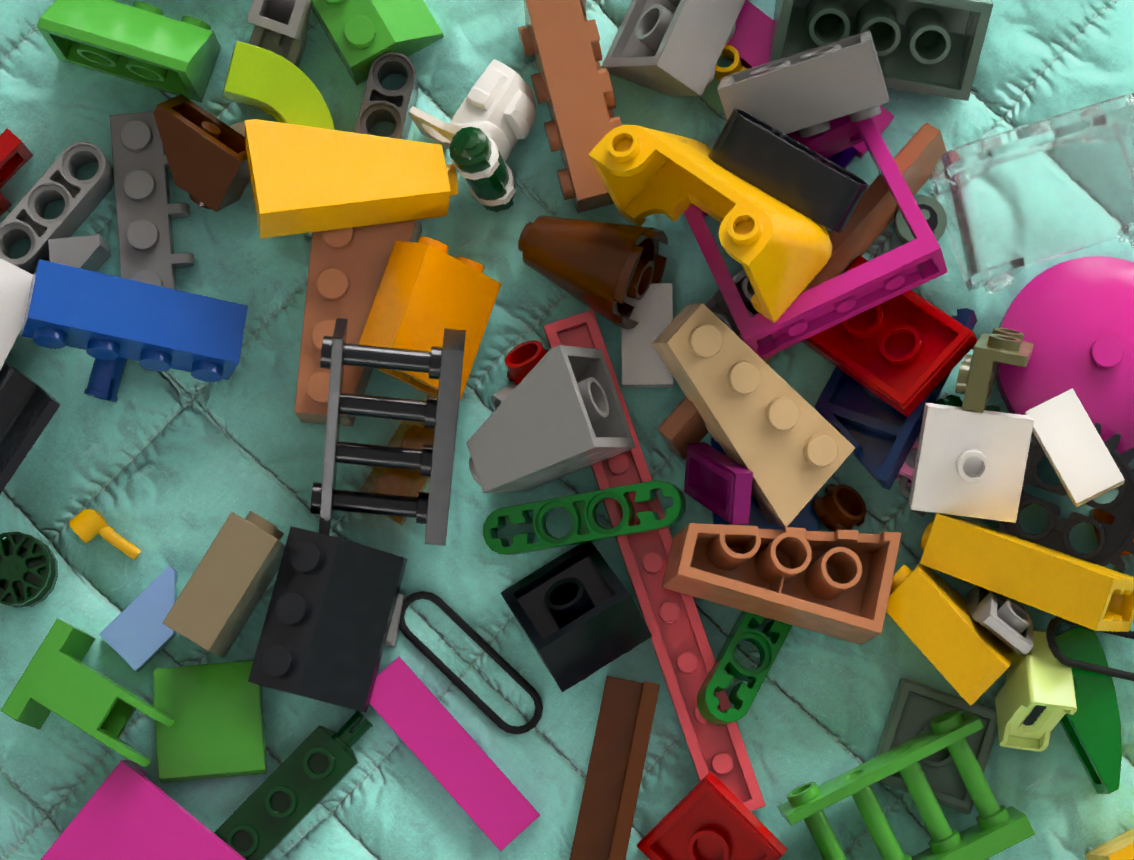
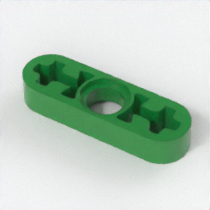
[697,611,793,726]

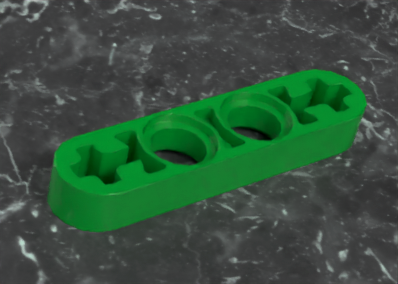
[483,480,686,555]

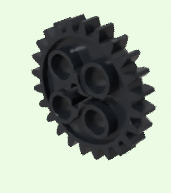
[983,423,1134,572]

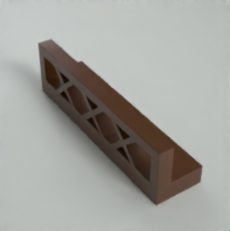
[570,676,660,860]

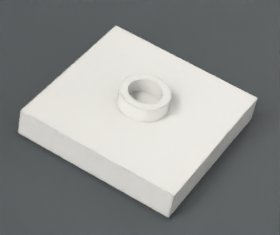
[908,402,1034,523]

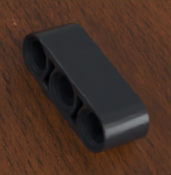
[708,108,868,233]

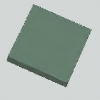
[874,677,998,814]

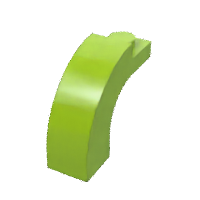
[221,41,335,130]

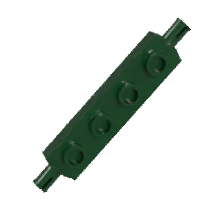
[214,710,373,860]

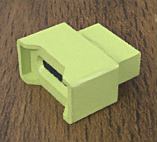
[995,630,1077,752]

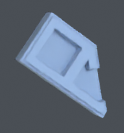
[99,565,178,672]

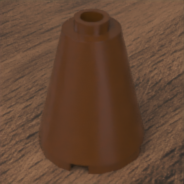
[518,215,668,330]

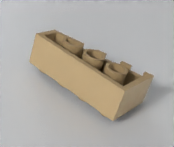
[652,303,855,527]

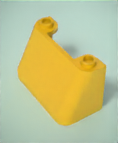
[588,125,833,323]

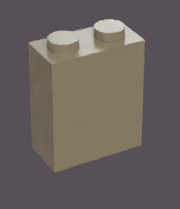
[162,511,285,658]

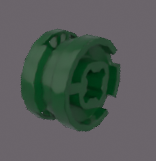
[0,532,58,608]

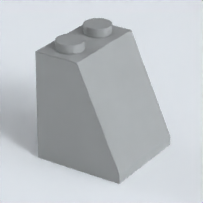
[466,345,636,493]

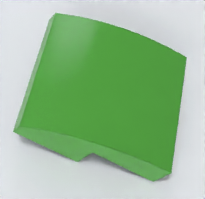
[153,660,267,783]

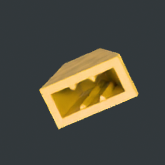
[886,562,1014,706]

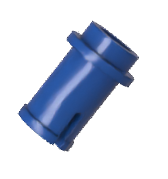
[84,357,127,402]

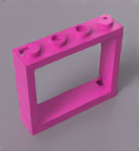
[684,115,947,359]

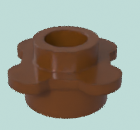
[812,484,866,532]

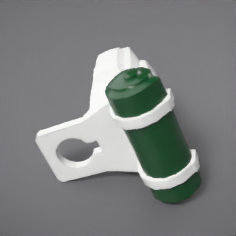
[408,59,537,212]

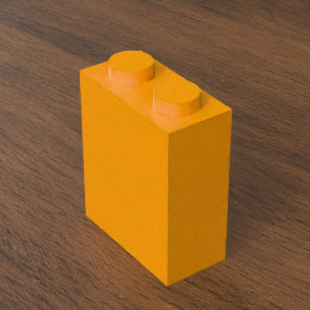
[358,236,501,400]

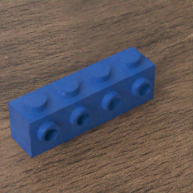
[21,259,248,382]

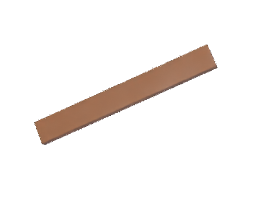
[658,123,948,460]

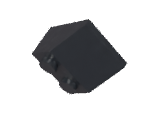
[500,542,652,692]

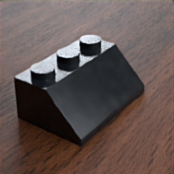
[248,527,408,713]

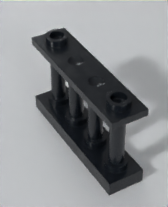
[310,318,466,546]

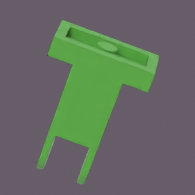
[0,618,176,768]

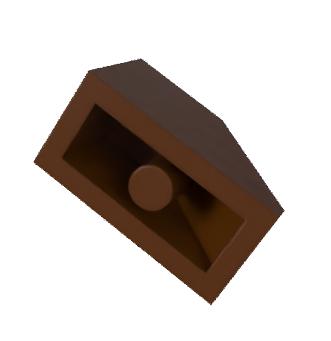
[153,94,250,212]

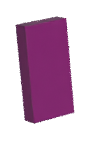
[684,442,753,525]

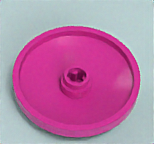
[995,256,1134,454]

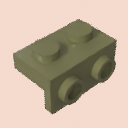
[955,327,1034,413]

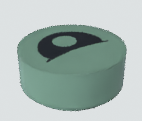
[893,195,947,244]

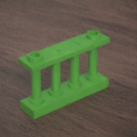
[777,710,1035,860]

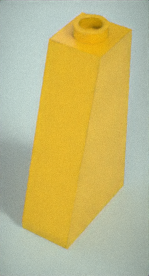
[245,119,458,239]
[919,513,1134,632]

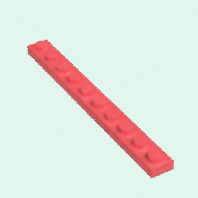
[544,309,766,811]

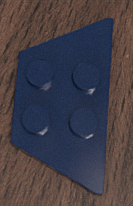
[814,308,978,490]

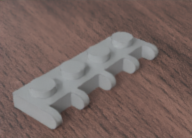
[110,111,194,290]

